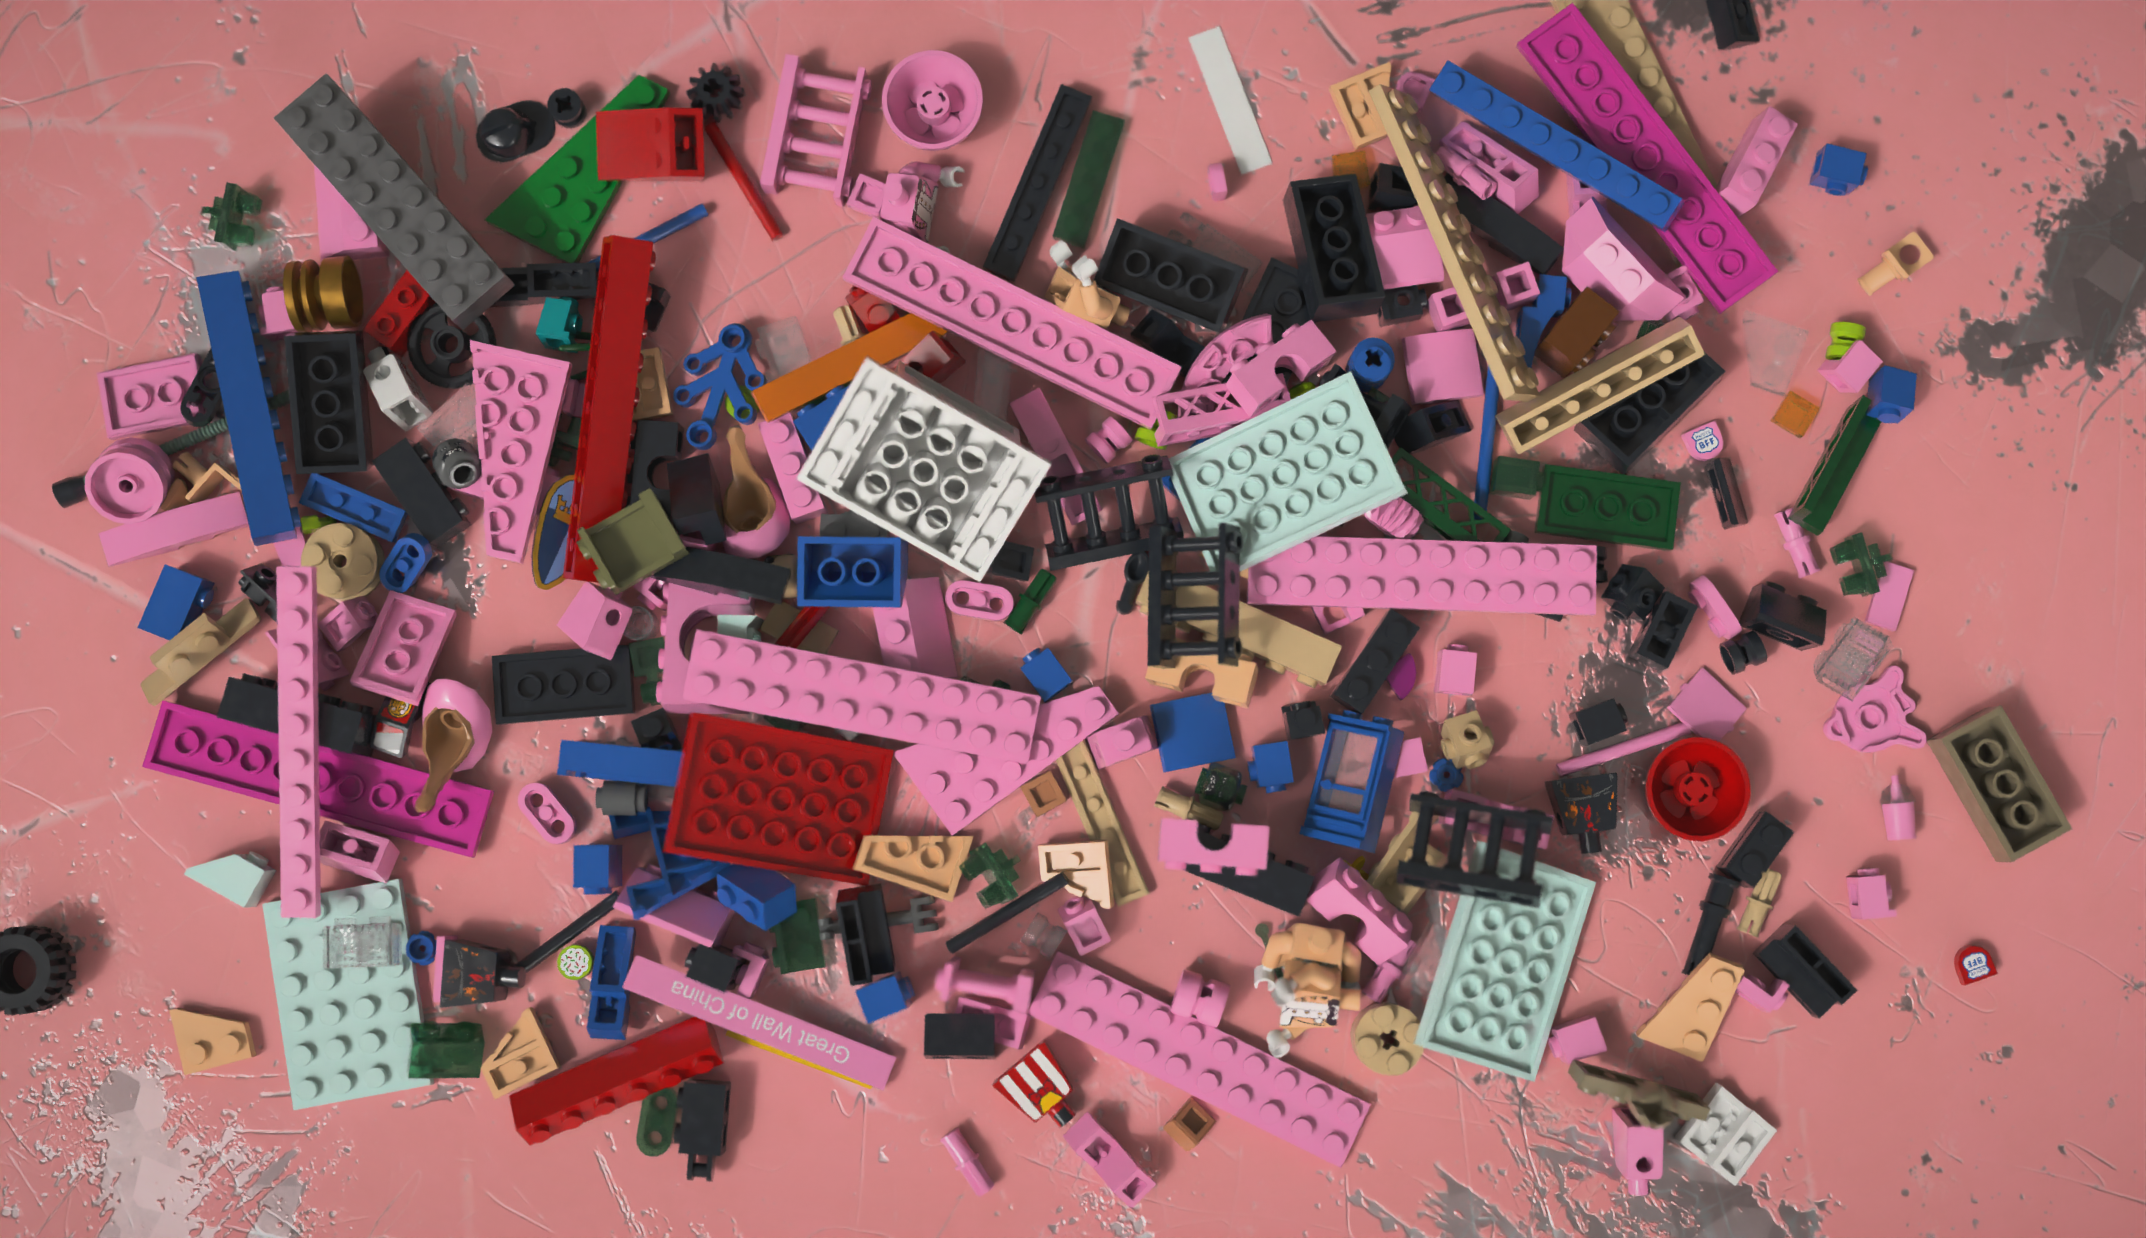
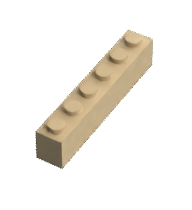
[1495,317,1705,455]
[1135,572,1342,688]

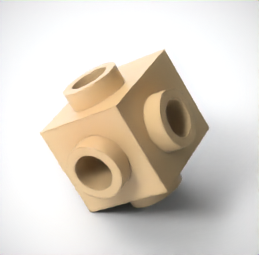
[1441,710,1494,769]

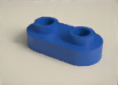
[379,533,432,593]

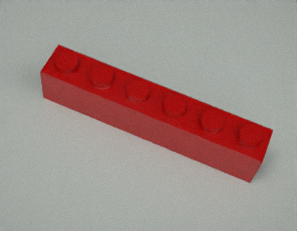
[509,1016,724,1146]

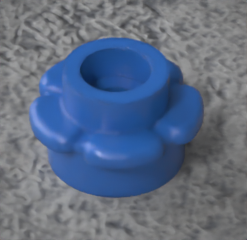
[1429,758,1464,792]
[406,931,437,966]

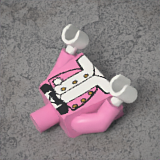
[880,161,964,254]

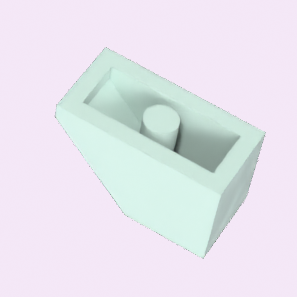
[184,851,277,908]

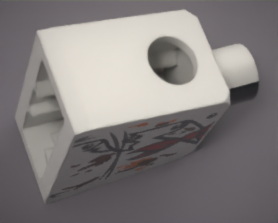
[363,347,435,432]

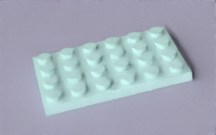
[1169,371,1407,571]
[1414,841,1596,1082]
[262,878,434,1110]

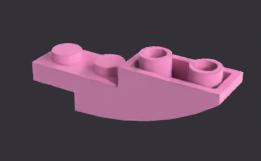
[1009,388,1102,526]

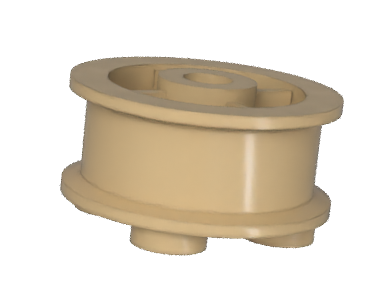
[301,523,385,601]

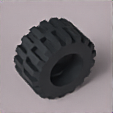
[0,926,76,1015]

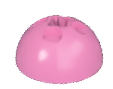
[882,50,983,151]

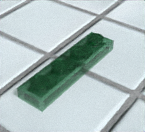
[1053,110,1125,249]

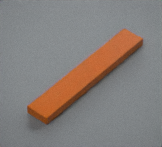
[751,313,947,424]

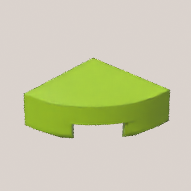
[301,515,337,534]

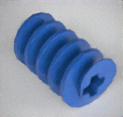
[1346,337,1395,393]

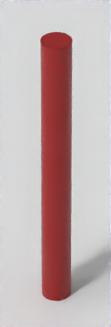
[704,122,784,241]

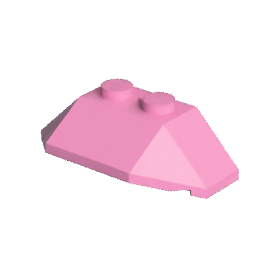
[1562,197,1686,321]

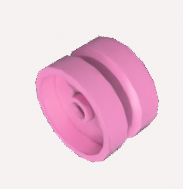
[85,437,175,524]

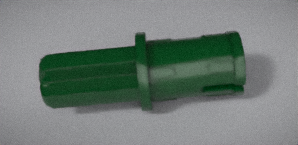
[1003,569,1057,635]

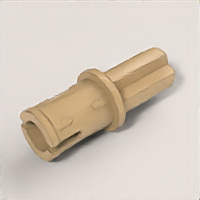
[833,305,866,346]
[1154,786,1224,830]
[1737,868,1782,938]

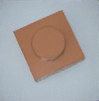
[1020,771,1067,817]

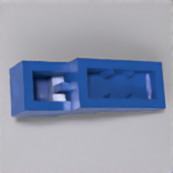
[1515,274,1571,369]
[586,925,636,1040]

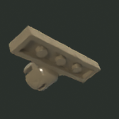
[1568,1060,1711,1130]

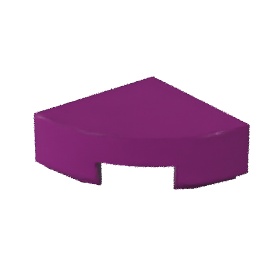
[1386,653,1416,701]

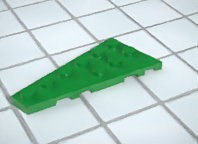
[484,75,671,263]

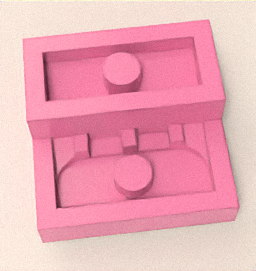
[1401,329,1484,405]

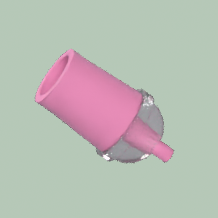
[1879,775,1916,840]

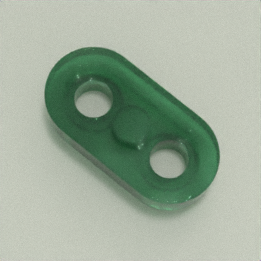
[636,1087,678,1157]

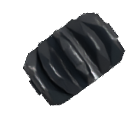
[687,63,745,123]

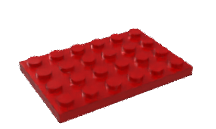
[663,712,894,886]

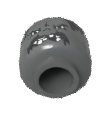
[432,438,482,489]

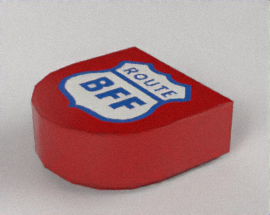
[1954,945,1998,986]

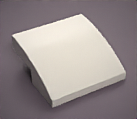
[1674,1083,1777,1186]

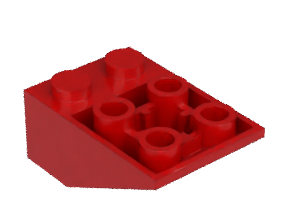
[596,107,705,182]

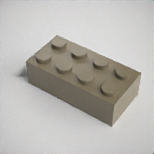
[1927,706,2072,862]

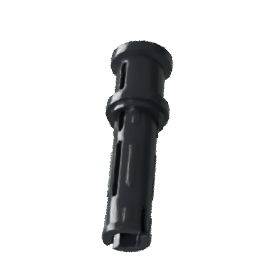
[1681,873,1740,975]

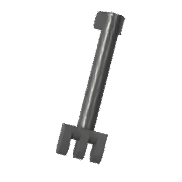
[817,896,939,940]

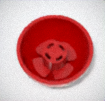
[1645,737,1751,841]

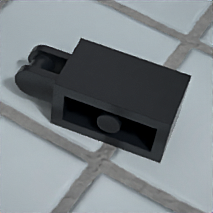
[674,1079,731,1182]

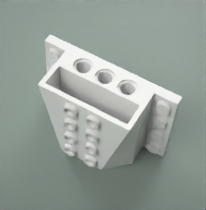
[797,356,1051,582]

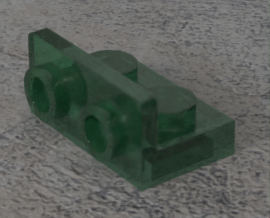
[769,898,826,975]
[407,1021,485,1078]

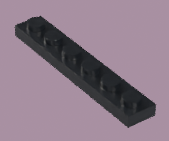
[983,84,1092,283]

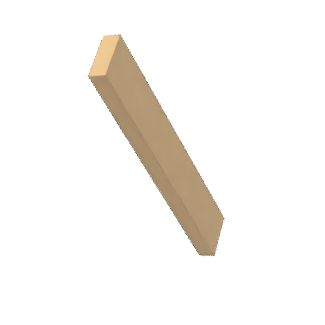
[1056,740,1150,907]

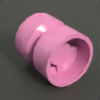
[1170,969,1230,1028]

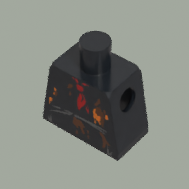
[1545,772,1618,854]
[440,939,526,1008]

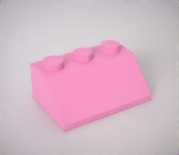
[314,165,390,262]
[873,577,958,678]
[613,864,735,948]

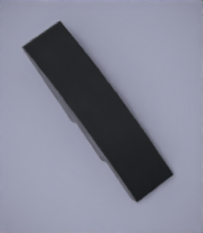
[1444,172,1564,275]
[490,262,597,307]
[650,547,791,605]

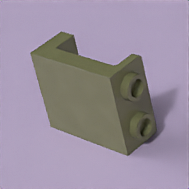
[576,488,689,595]

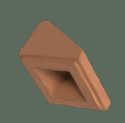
[1163,1097,1217,1151]

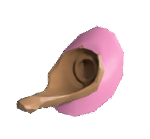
[722,425,791,559]
[415,679,492,812]

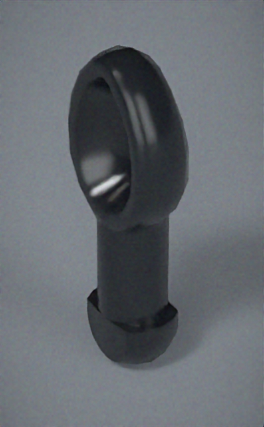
[1116,551,1149,615]

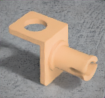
[1857,232,1934,296]
[172,452,241,503]

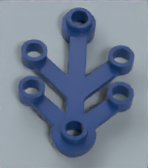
[673,323,768,450]

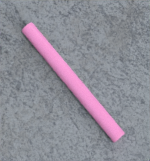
[1556,722,1691,777]

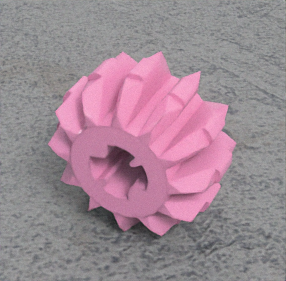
[1364,497,1424,539]

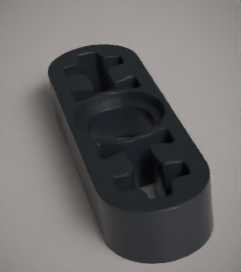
[180,348,222,427]

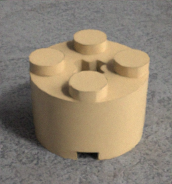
[1350,1002,1424,1076]

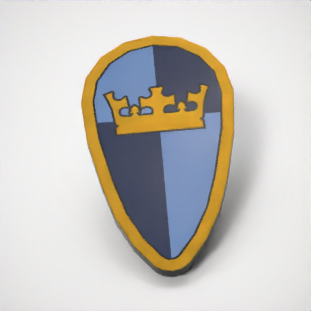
[531,474,575,590]

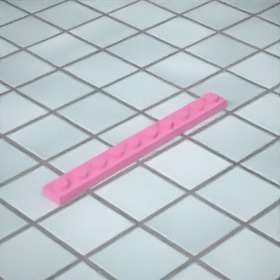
[277,566,321,918]

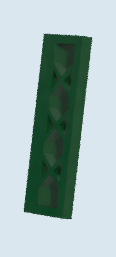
[1788,395,1881,536]
[1391,447,1511,542]

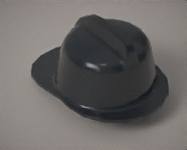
[476,100,555,163]

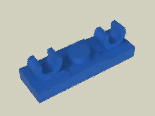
[299,473,408,543]

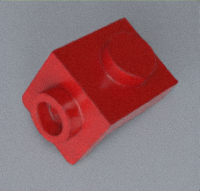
[845,285,900,333]

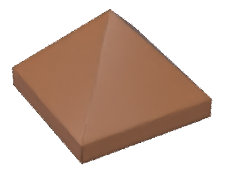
[161,478,193,511]

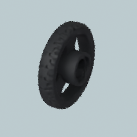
[407,303,496,389]

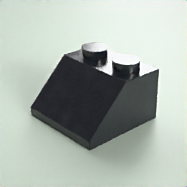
[1739,582,1827,651]

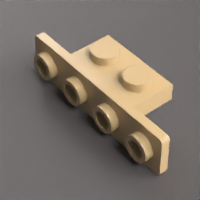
[140,598,261,706]
[1349,811,1448,923]

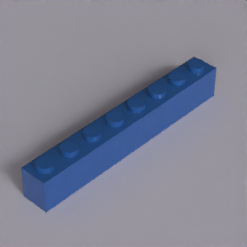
[1429,60,1684,232]
[196,270,302,546]

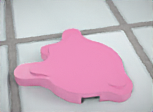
[1823,665,1927,753]

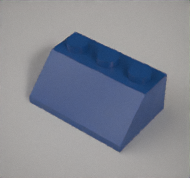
[797,536,908,608]

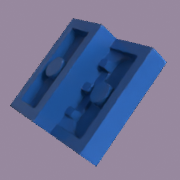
[1150,693,1236,773]

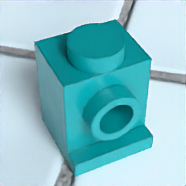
[536,297,583,353]

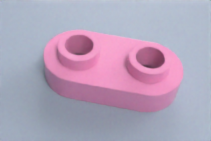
[1688,575,1742,640]
[945,580,1014,621]
[518,783,577,844]

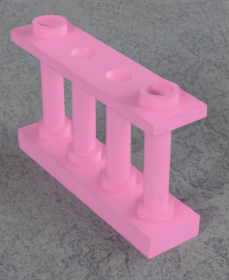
[760,54,872,207]
[935,956,1036,1014]

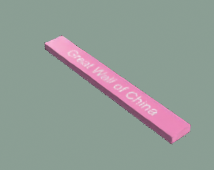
[622,955,896,1090]

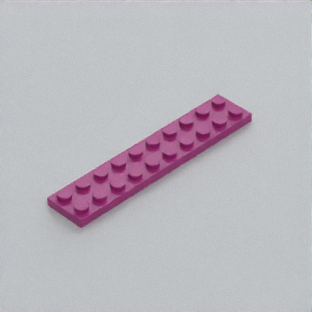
[1516,3,1778,314]
[142,701,495,858]

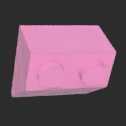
[1366,206,1444,290]

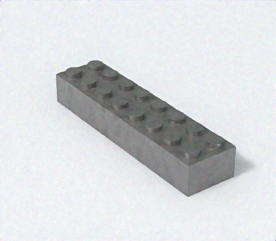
[274,73,515,330]

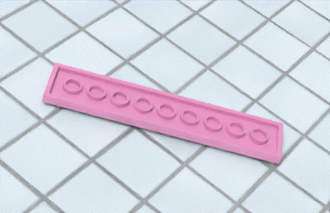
[843,217,1181,430]
[1247,536,1597,616]
[683,629,1041,764]
[1027,950,1371,1168]

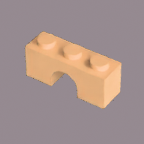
[1145,638,1259,709]

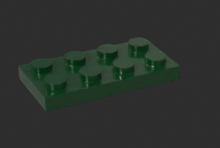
[1534,464,1681,551]

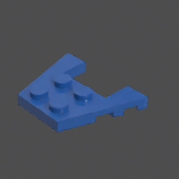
[609,807,731,920]

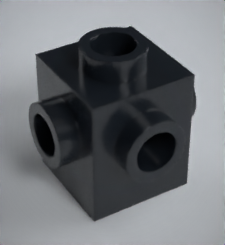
[1601,564,1665,621]

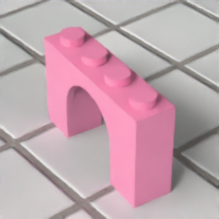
[656,583,756,714]

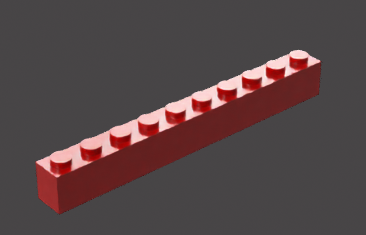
[563,235,656,583]

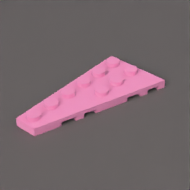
[470,340,573,564]
[893,686,1119,836]

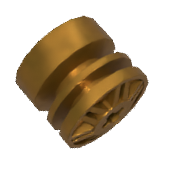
[283,255,364,332]

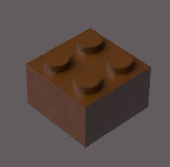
[1534,287,1620,378]

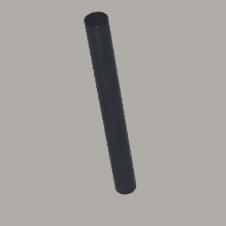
[946,872,1069,954]
[514,890,620,973]

